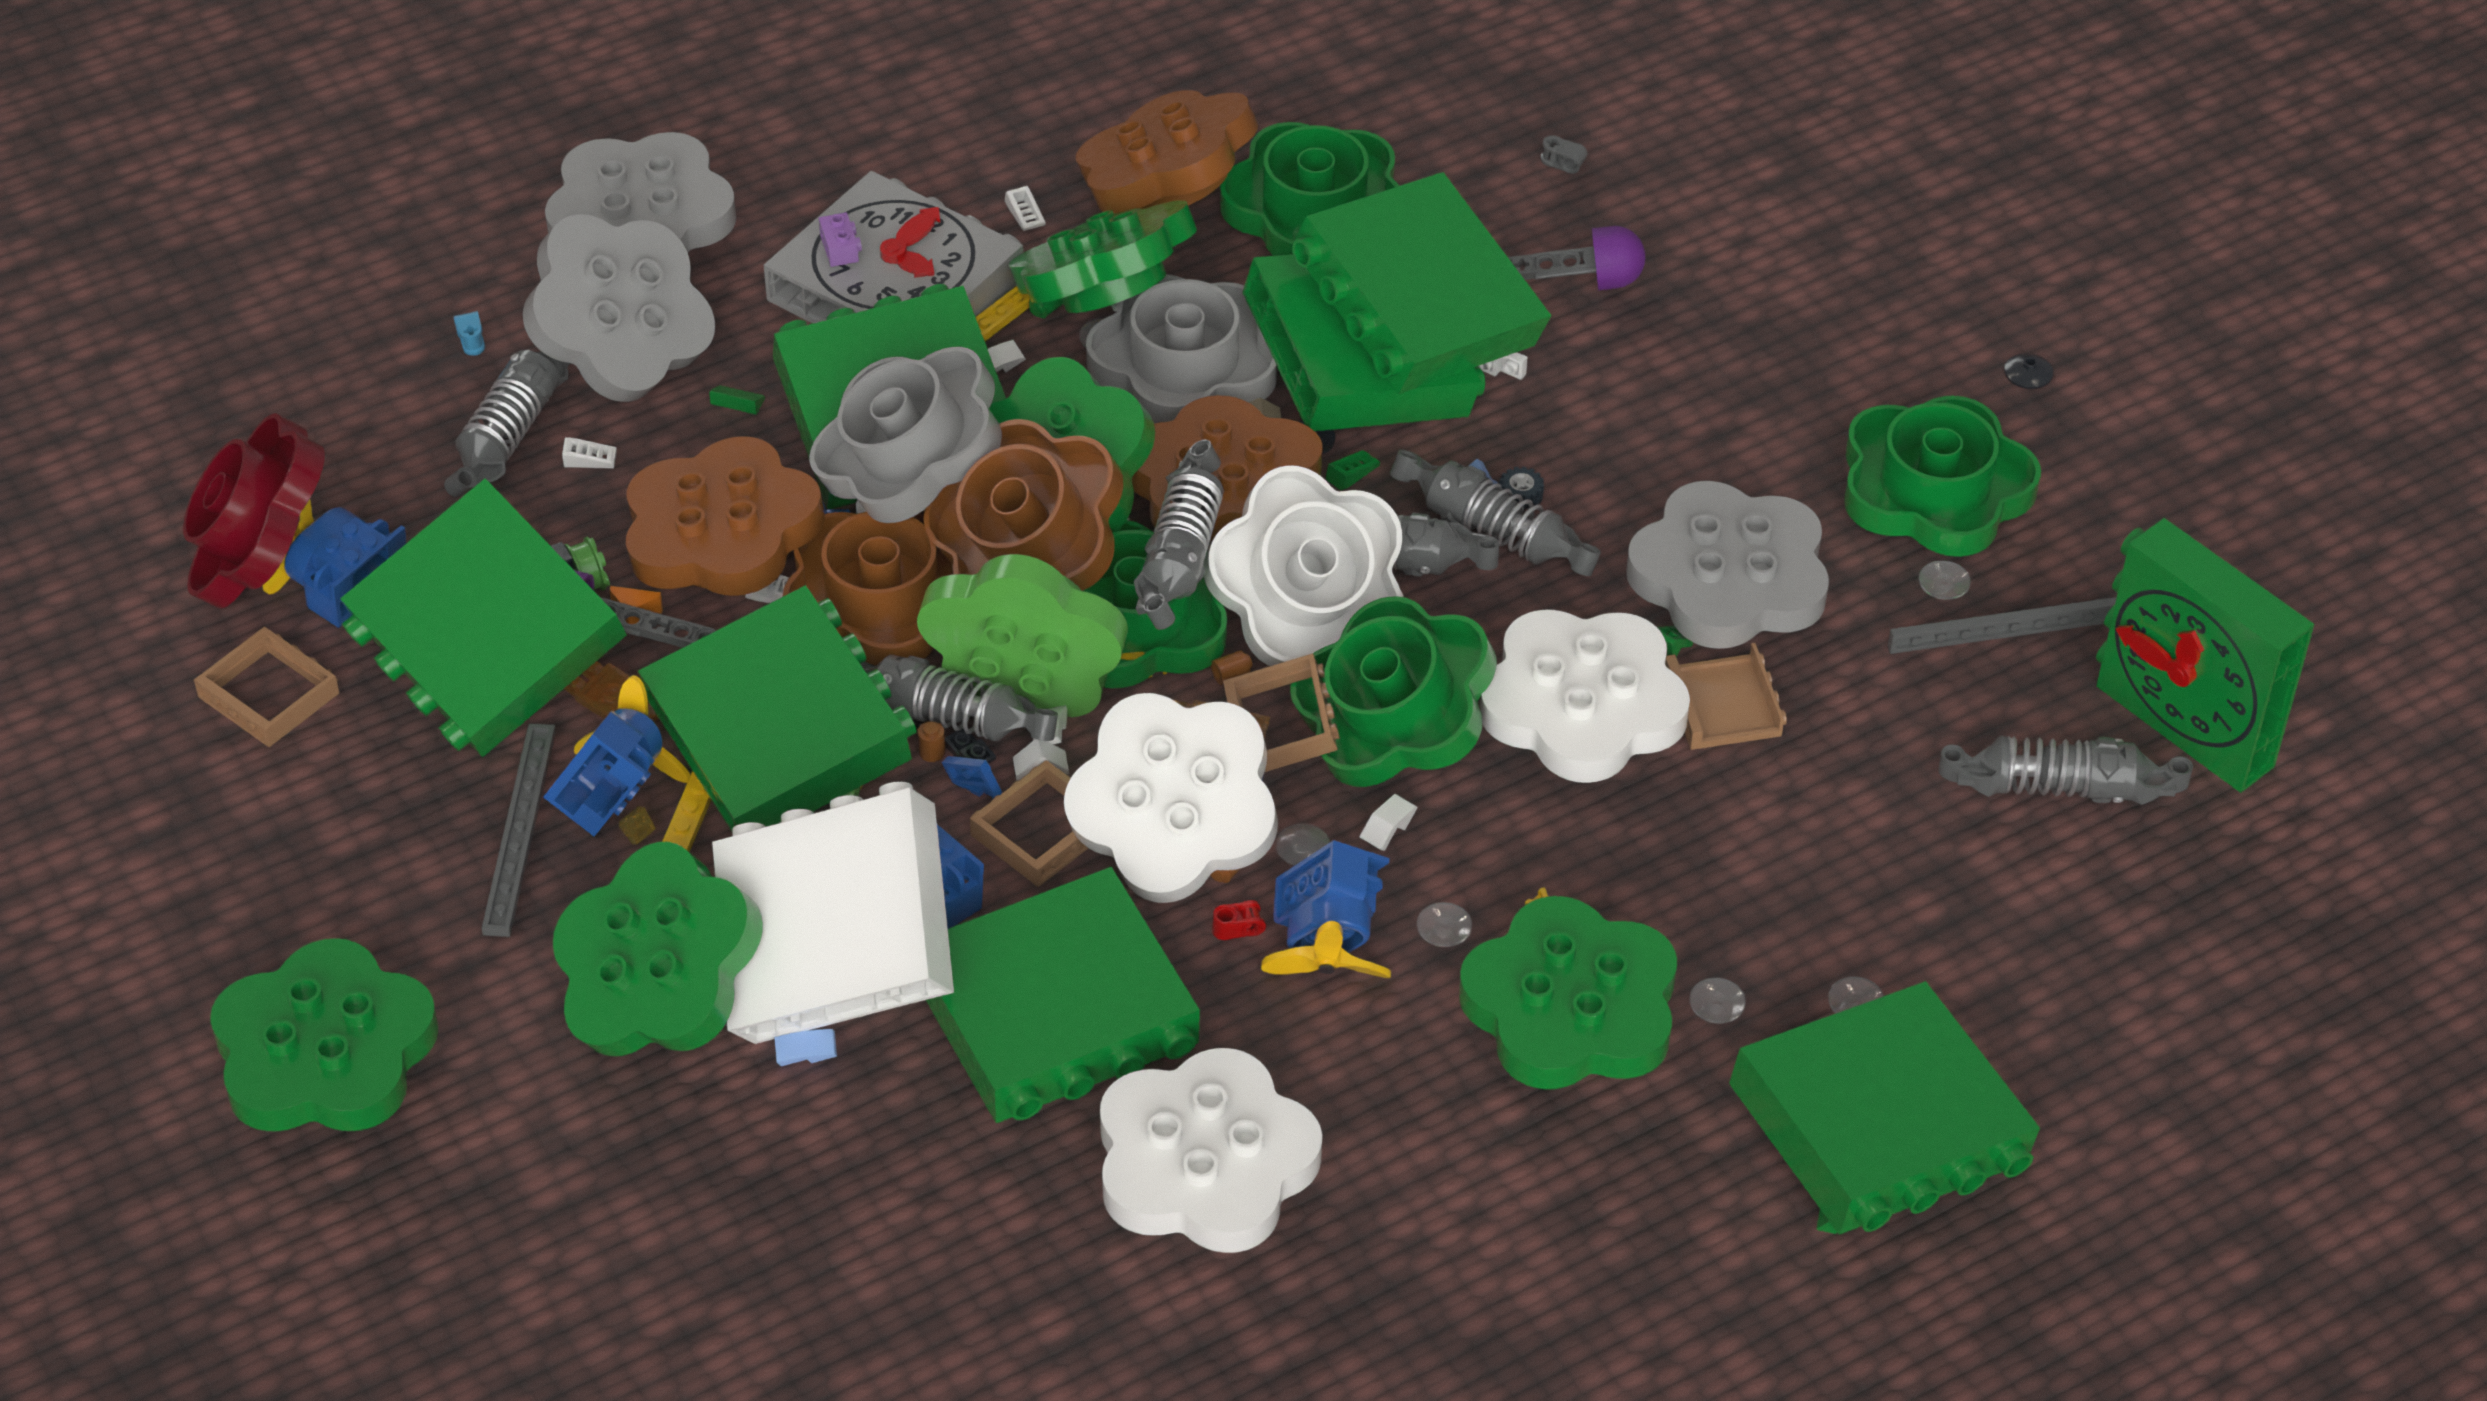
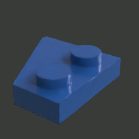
[942,756,1002,799]

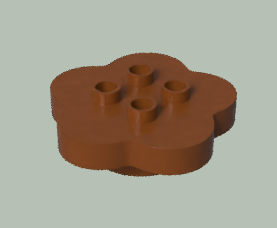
[1075,90,1258,213]
[1132,395,1322,542]
[924,419,1123,591]
[626,436,825,596]
[783,509,954,666]

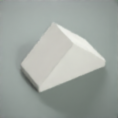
[1013,739,1069,780]

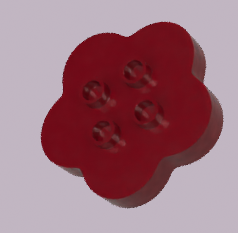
[183,413,325,609]

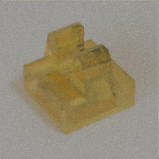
[619,806,656,844]

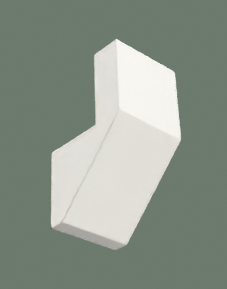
[1360,794,1418,851]

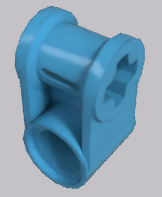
[453,311,485,356]

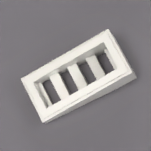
[1004,186,1046,231]
[563,438,617,468]

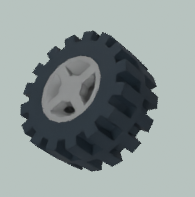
[1499,466,1544,512]

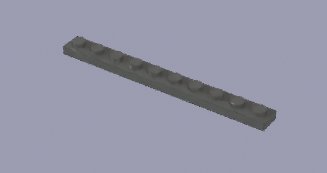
[1887,597,2117,654]
[482,724,556,937]

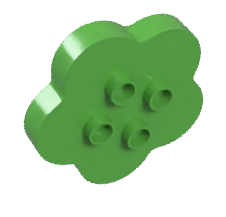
[917,554,1128,717]

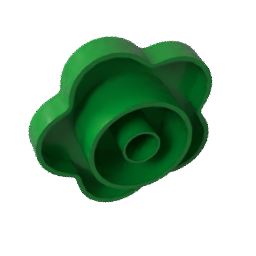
[1220,122,1400,256]
[1009,200,1197,313]
[989,357,1155,532]
[1844,396,2041,557]
[1083,520,1227,688]
[1290,596,1497,787]
[553,842,763,1056]
[1459,896,1677,1089]
[210,938,438,1131]

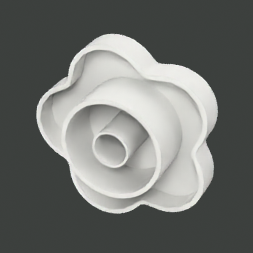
[1203,466,1402,666]
[1480,610,1690,783]
[1064,693,1278,903]
[1100,1048,1322,1253]

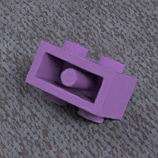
[819,212,862,267]

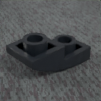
[945,728,996,764]

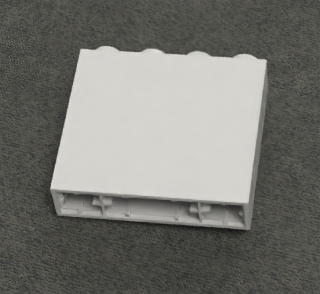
[712,782,954,1044]

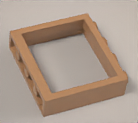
[194,627,339,747]
[1223,653,1340,772]
[970,760,1088,887]

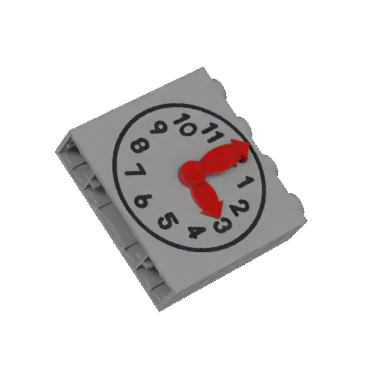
[764,171,1024,323]

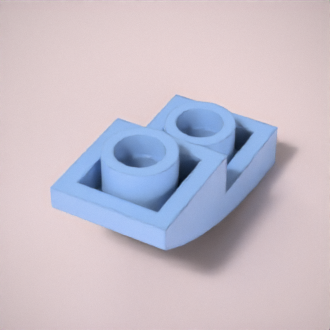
[775,1029,837,1066]

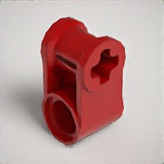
[1212,900,1266,940]

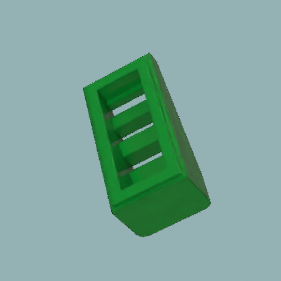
[1326,450,1380,491]

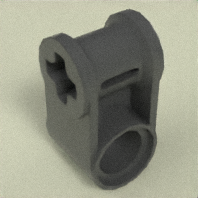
[1541,135,1588,174]

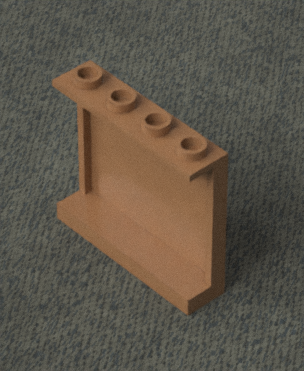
[1665,643,1787,750]

